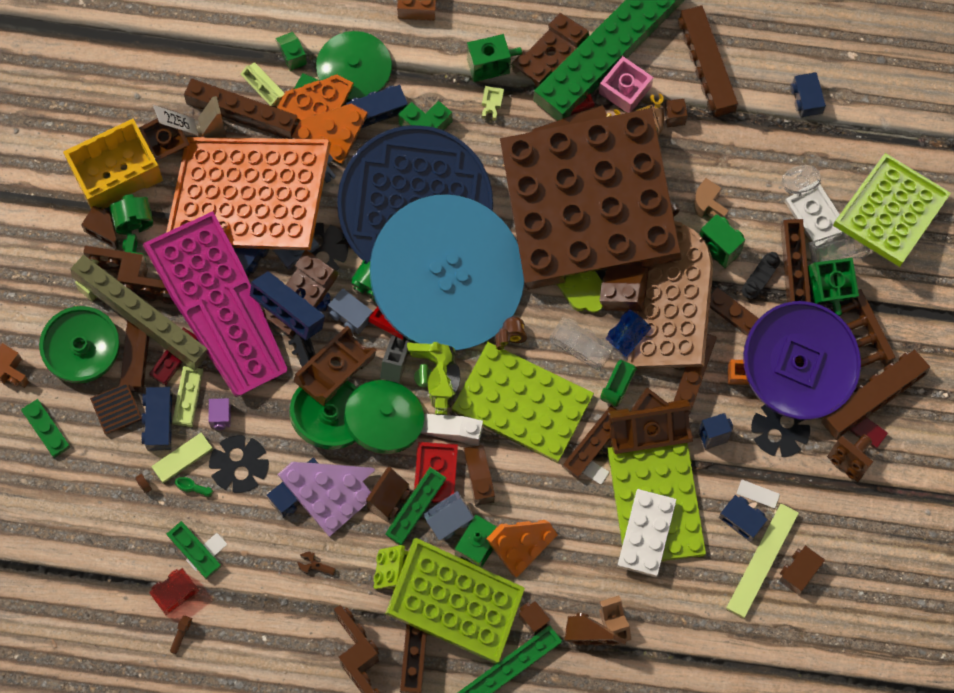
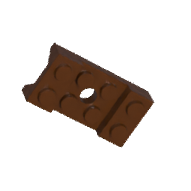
[511,13,590,87]
[262,250,340,337]
[293,326,377,406]
[608,399,693,454]

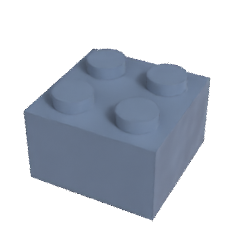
[424,491,474,541]

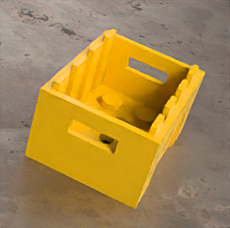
[63,119,163,209]

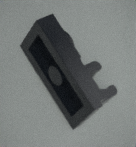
[288,332,316,367]

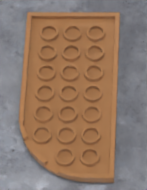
[628,221,713,369]

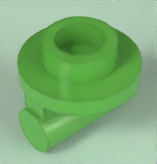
[414,364,432,387]

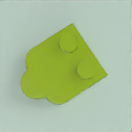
[556,271,603,312]

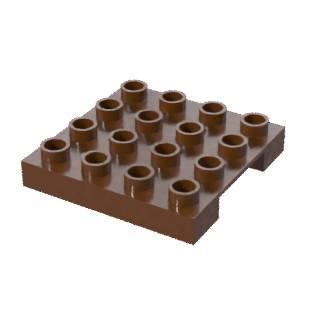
[500,108,682,290]

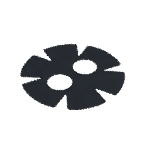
[312,223,348,271]
[751,404,810,457]
[209,435,268,493]

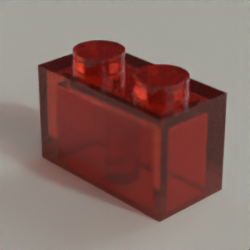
[149,568,199,616]

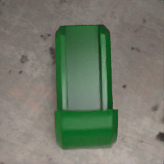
[600,360,637,407]

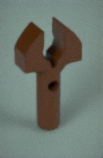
[297,552,336,575]
[170,615,192,654]

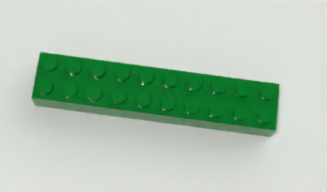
[533,0,685,121]

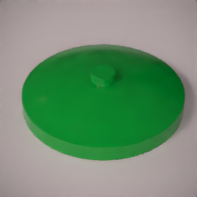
[316,31,392,102]
[39,306,120,383]
[344,380,424,454]
[289,381,357,450]

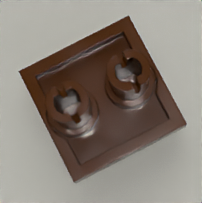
[827,435,874,482]

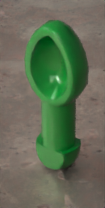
[175,477,213,497]

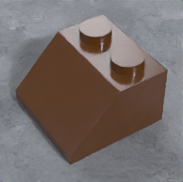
[138,118,190,162]
[366,466,411,522]

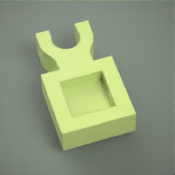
[482,86,504,121]

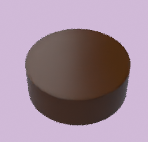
[135,473,152,494]

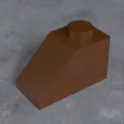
[81,206,119,249]

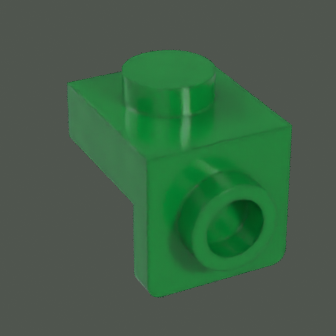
[122,233,146,261]

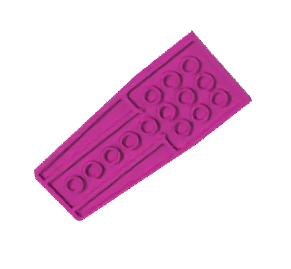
[143,211,287,397]

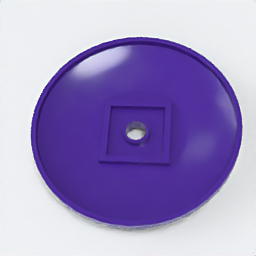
[743,301,861,420]

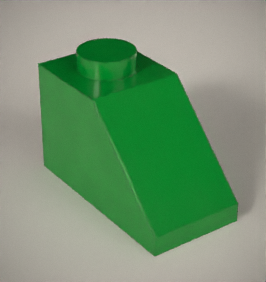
[275,31,307,71]

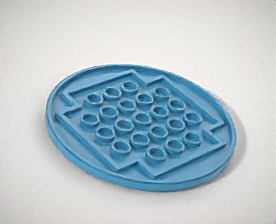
[370,195,524,351]

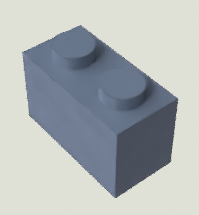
[328,288,373,335]

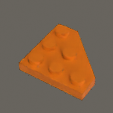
[277,74,354,120]
[292,104,369,164]
[486,520,558,578]

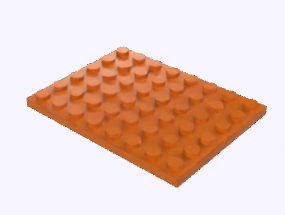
[166,137,331,250]

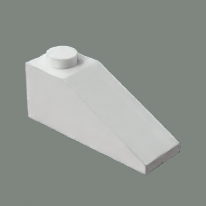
[421,414,483,446]

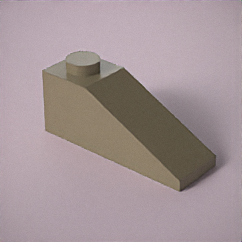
[196,96,226,138]

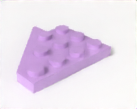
[277,461,375,537]

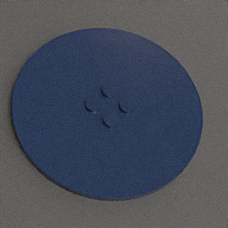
[337,125,493,263]

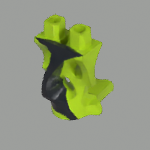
[407,342,460,415]

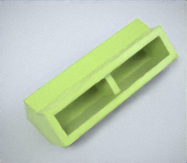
[240,62,284,106]

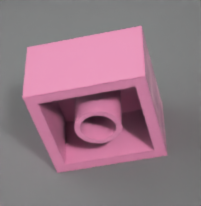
[599,56,653,113]

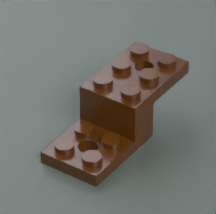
[83,246,174,304]
[334,605,380,693]

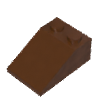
[599,261,649,311]

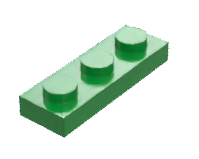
[21,399,71,458]
[166,521,222,580]

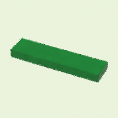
[385,467,447,545]

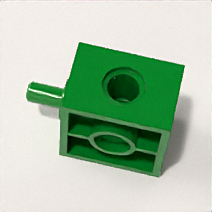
[467,34,522,82]
[807,257,859,316]
[455,515,497,568]

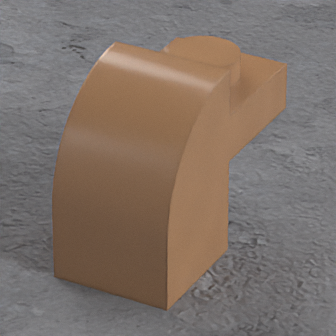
[694,178,729,219]
[599,595,632,646]

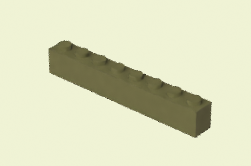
[70,255,207,371]

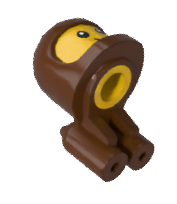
[495,316,527,350]

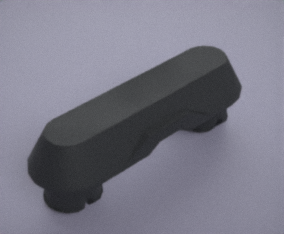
[742,252,780,299]

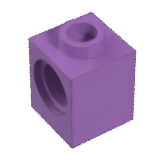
[209,398,231,430]

